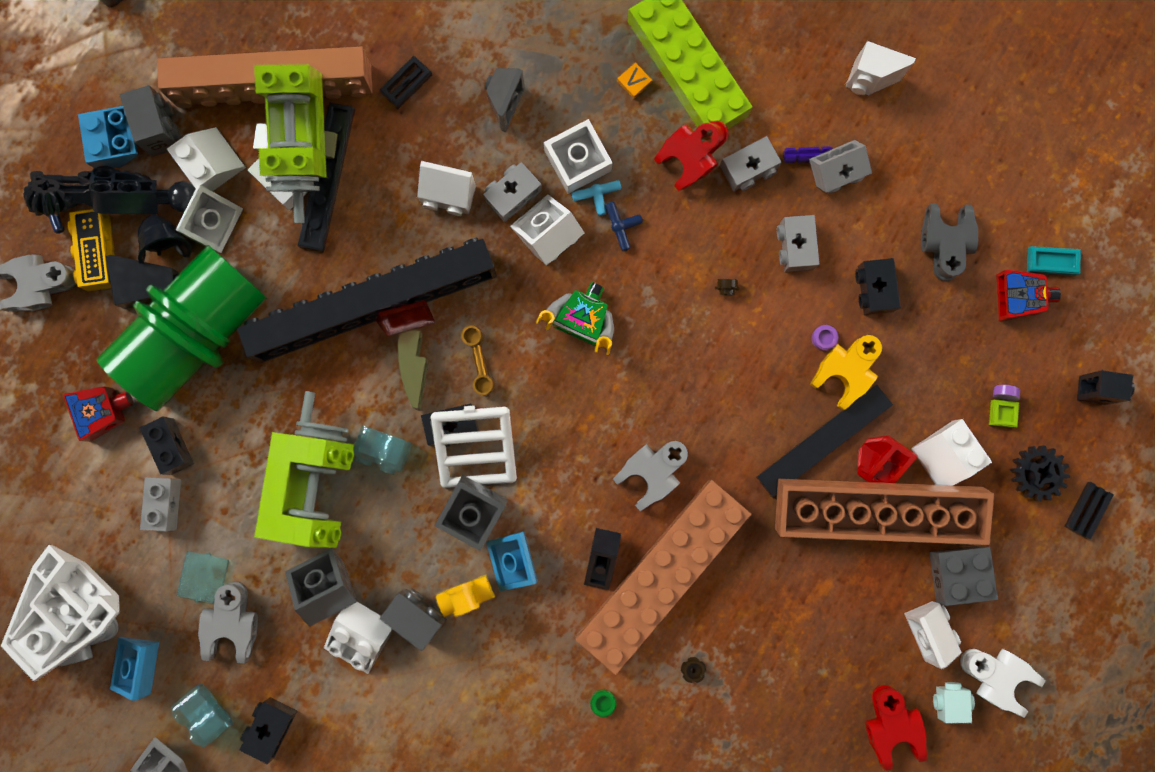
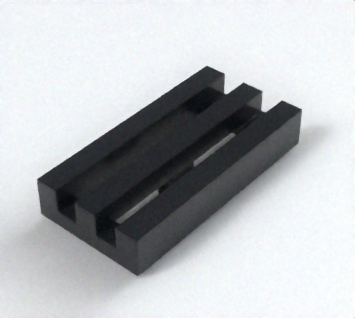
[379,56,432,109]
[1064,482,1114,539]

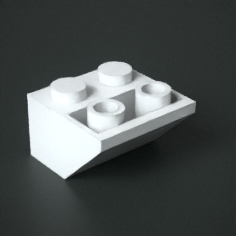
[324,602,393,674]

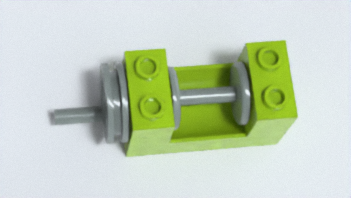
[254,64,326,223]
[254,391,354,548]

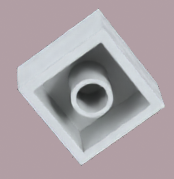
[544,119,613,194]

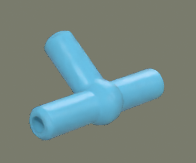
[572,180,622,216]

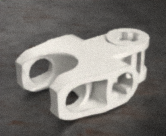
[960,649,1046,718]

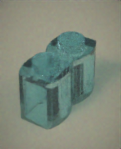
[353,425,413,475]
[171,683,234,748]

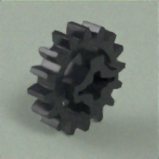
[1010,445,1070,501]

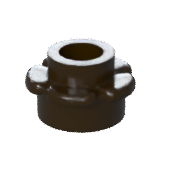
[715,279,740,295]
[681,657,706,683]

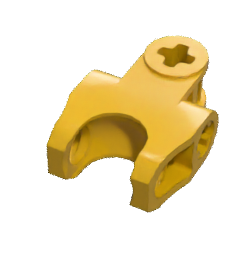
[810,335,882,411]
[436,575,495,617]

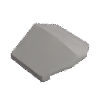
[130,737,188,772]

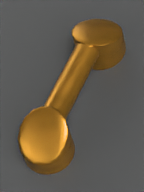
[461,325,495,396]

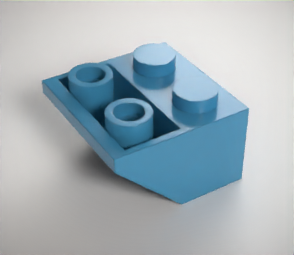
[78,106,138,168]

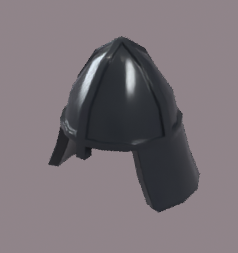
[138,214,192,264]

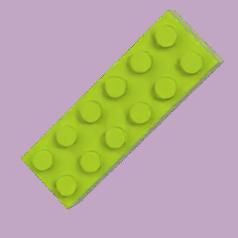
[627,0,753,136]

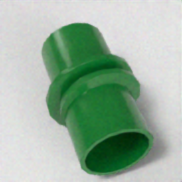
[96,245,267,411]

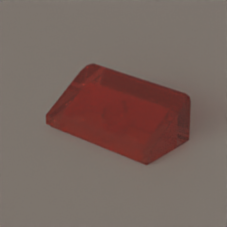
[376,300,435,337]

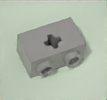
[720,136,781,192]
[809,140,872,193]
[483,162,542,223]
[777,215,819,272]
[140,477,181,531]

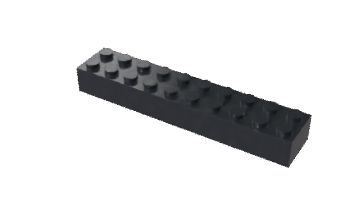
[237,238,497,363]

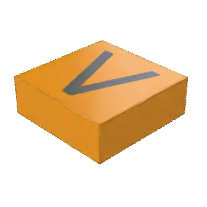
[617,62,652,99]

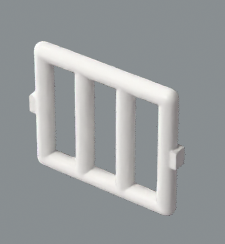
[431,406,517,488]

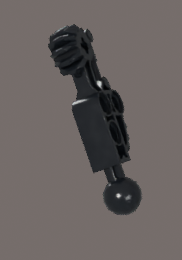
[23,166,196,217]

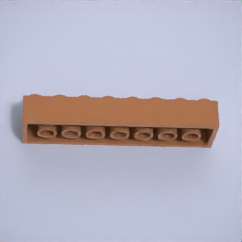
[157,46,373,108]
[775,479,994,545]
[576,480,751,675]

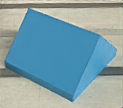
[486,531,538,592]
[110,637,159,701]

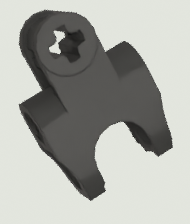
[921,203,978,281]

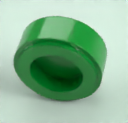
[590,689,616,717]

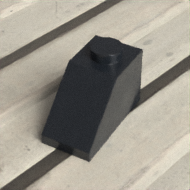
[584,528,621,590]

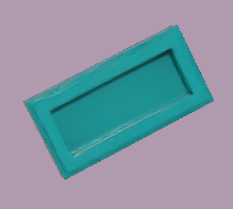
[1027,246,1081,276]

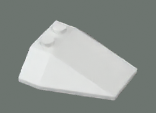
[1,545,119,681]

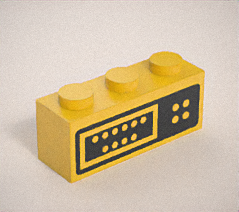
[68,209,115,291]

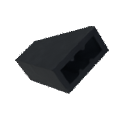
[106,255,179,309]

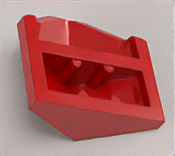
[857,435,918,483]

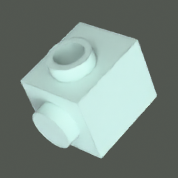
[933,682,975,723]

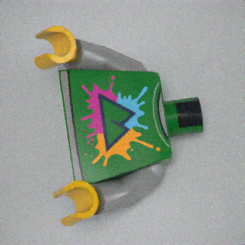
[536,282,614,355]

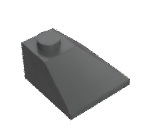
[485,68,525,132]

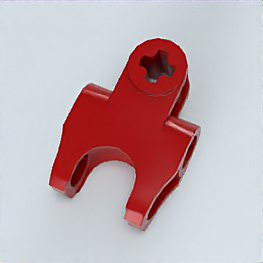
[654,120,729,191]
[865,685,927,771]

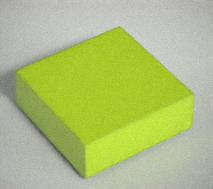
[989,400,1019,428]

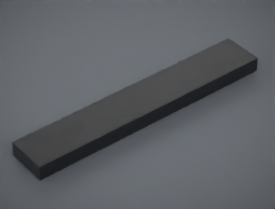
[298,102,355,252]
[756,385,893,497]

